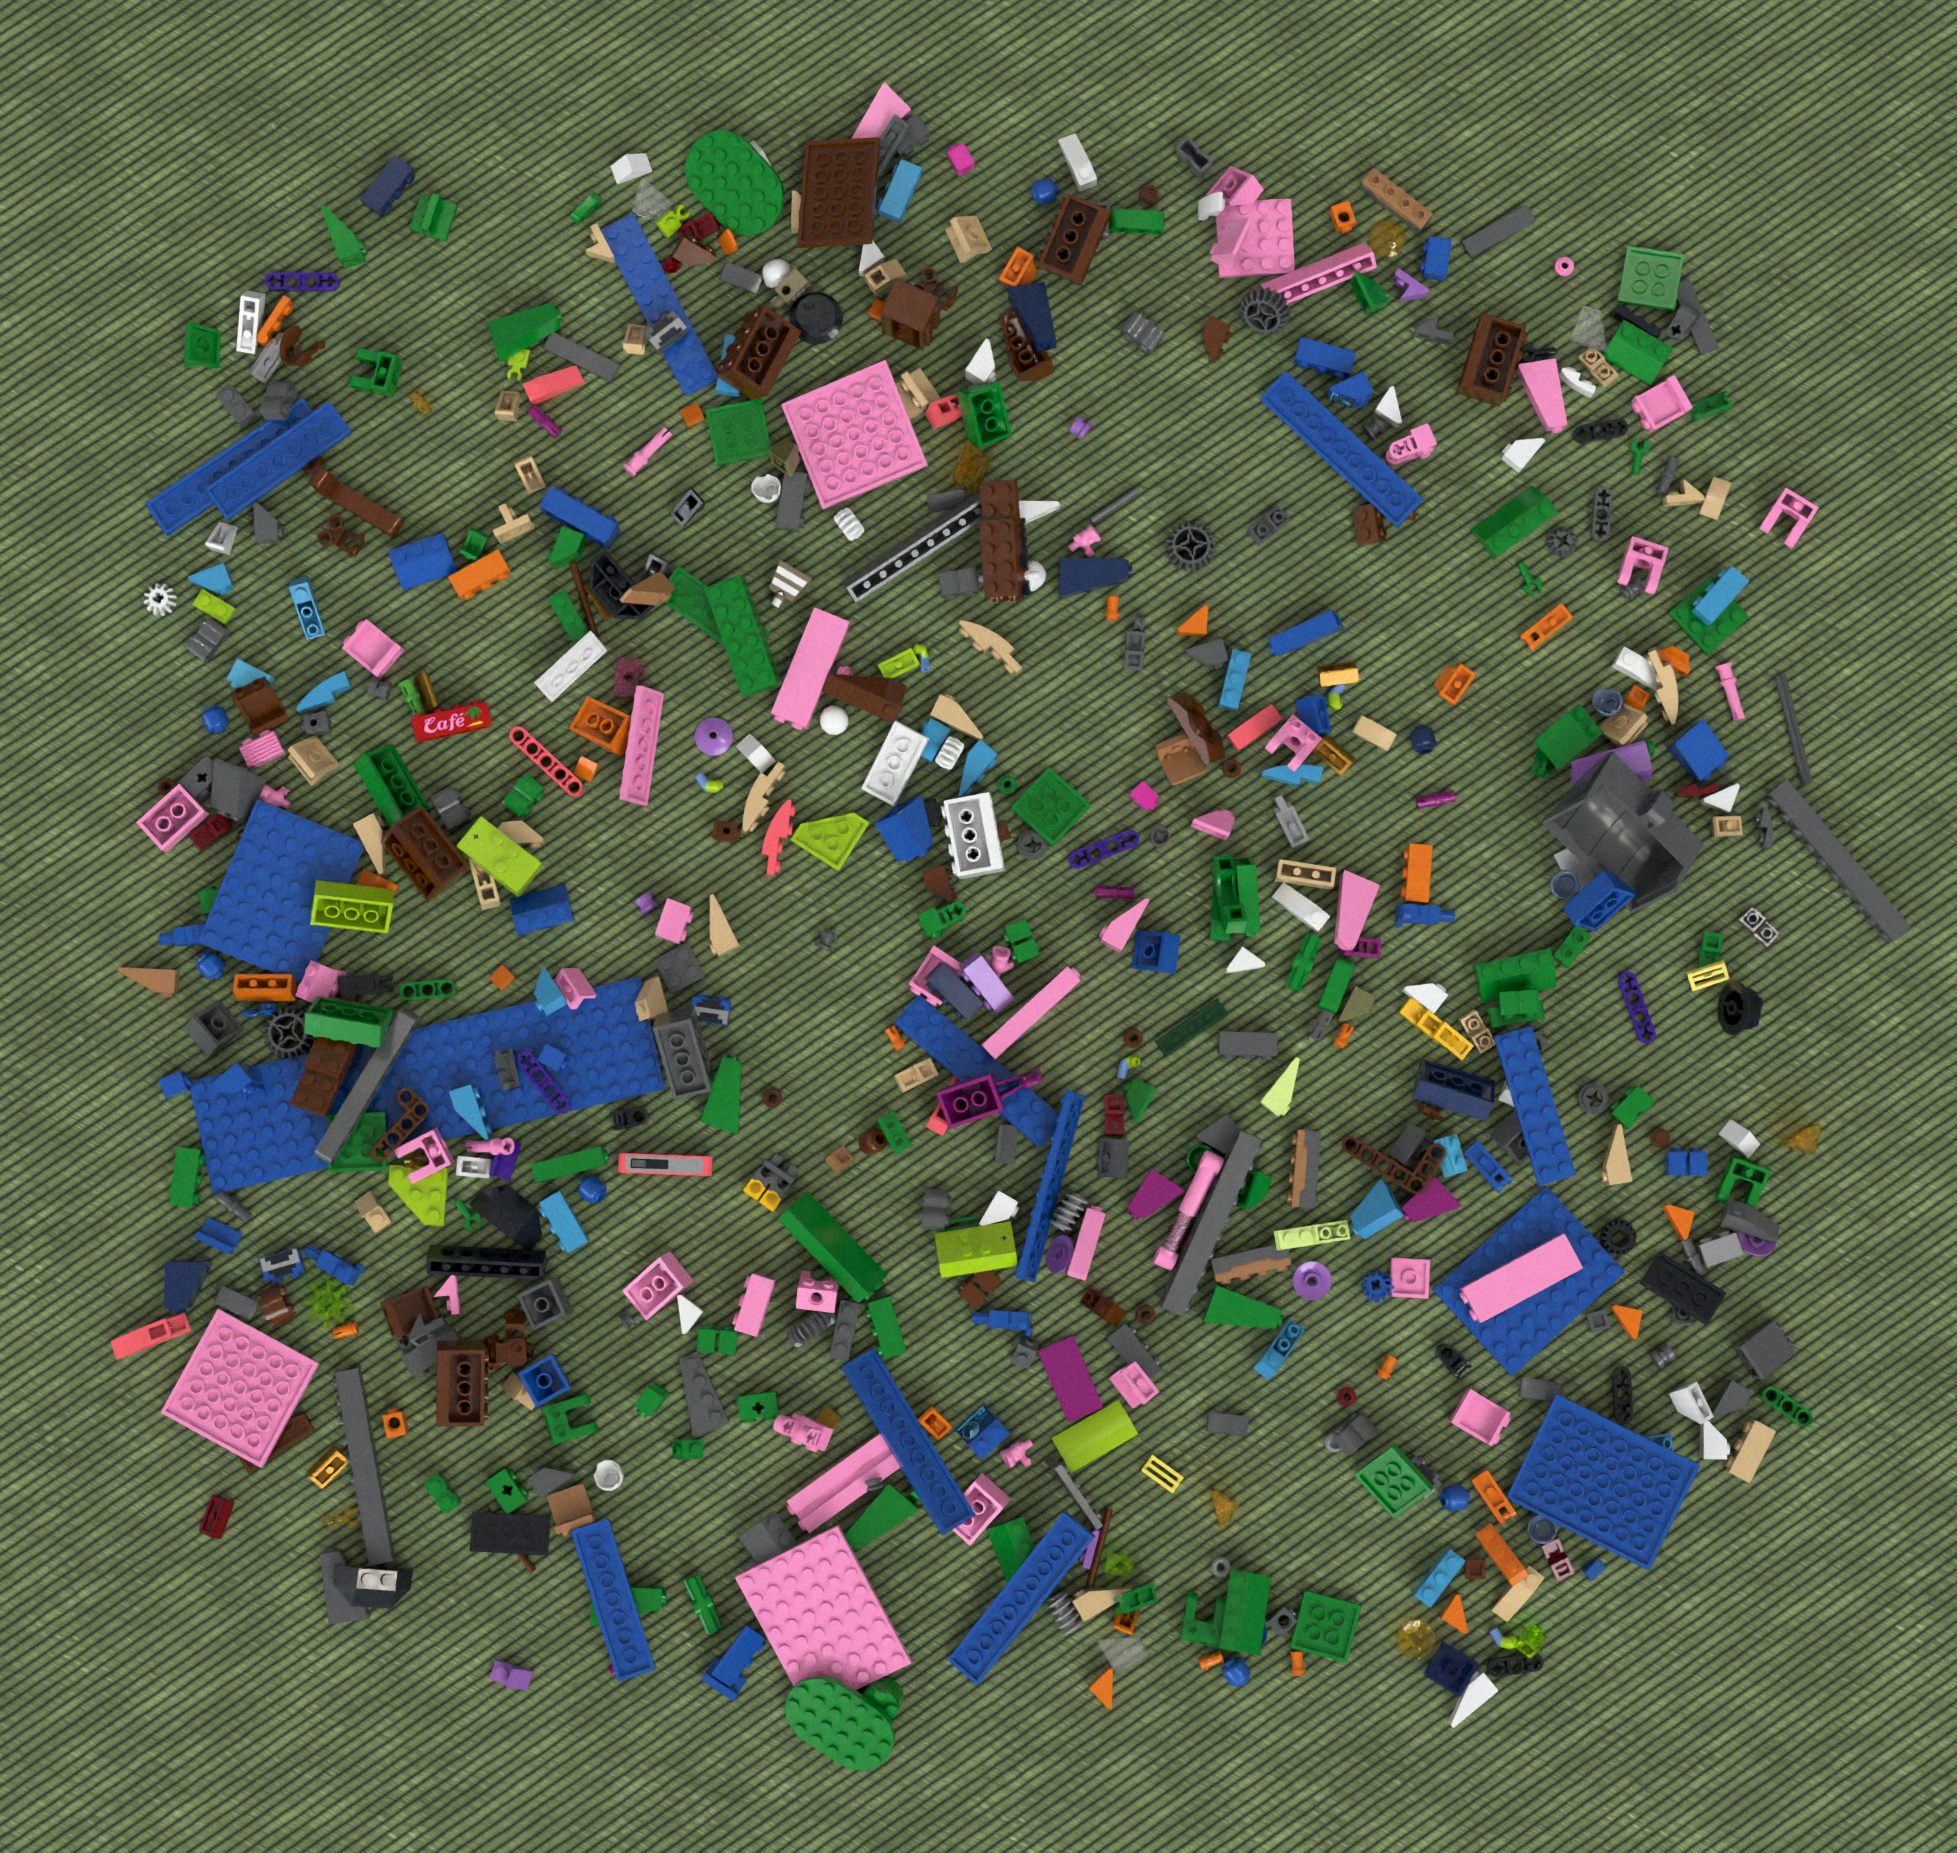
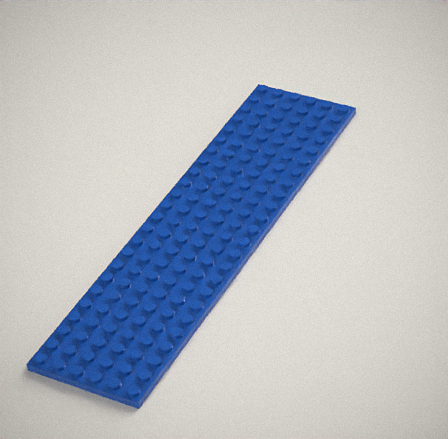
[189,977,666,1194]

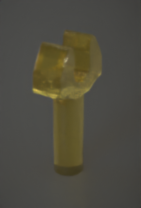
[403,1150,430,1169]
[323,1507,359,1528]

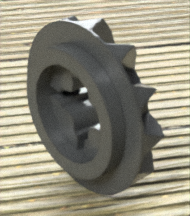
[1547,526,1578,557]
[1017,830,1048,860]
[1578,1083,1609,1114]

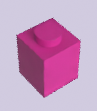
[947,143,975,177]
[1129,781,1159,812]

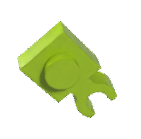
[655,204,689,238]
[507,349,531,382]

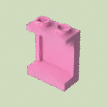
[1631,375,1693,433]
[342,619,404,679]
[908,946,962,1006]
[1110,1361,1159,1408]
[1449,1388,1511,1446]

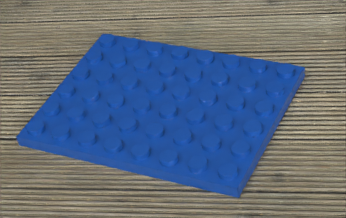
[198,799,364,983]
[1433,1186,1625,1376]
[1507,1393,1700,1570]

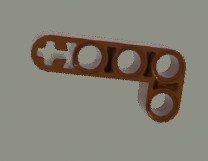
[369,1088,429,1162]

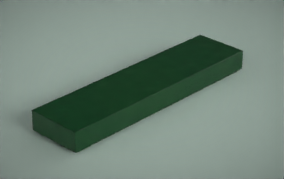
[1155,998,1228,1058]

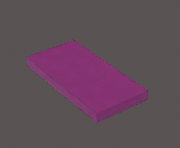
[1037,1335,1103,1422]

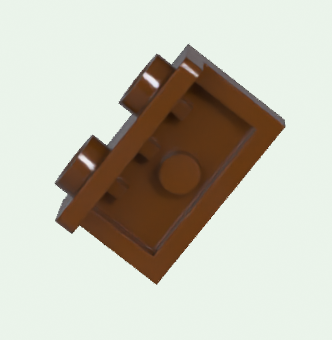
[1352,504,1387,546]

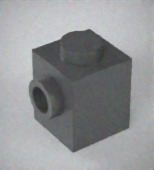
[301,711,332,737]

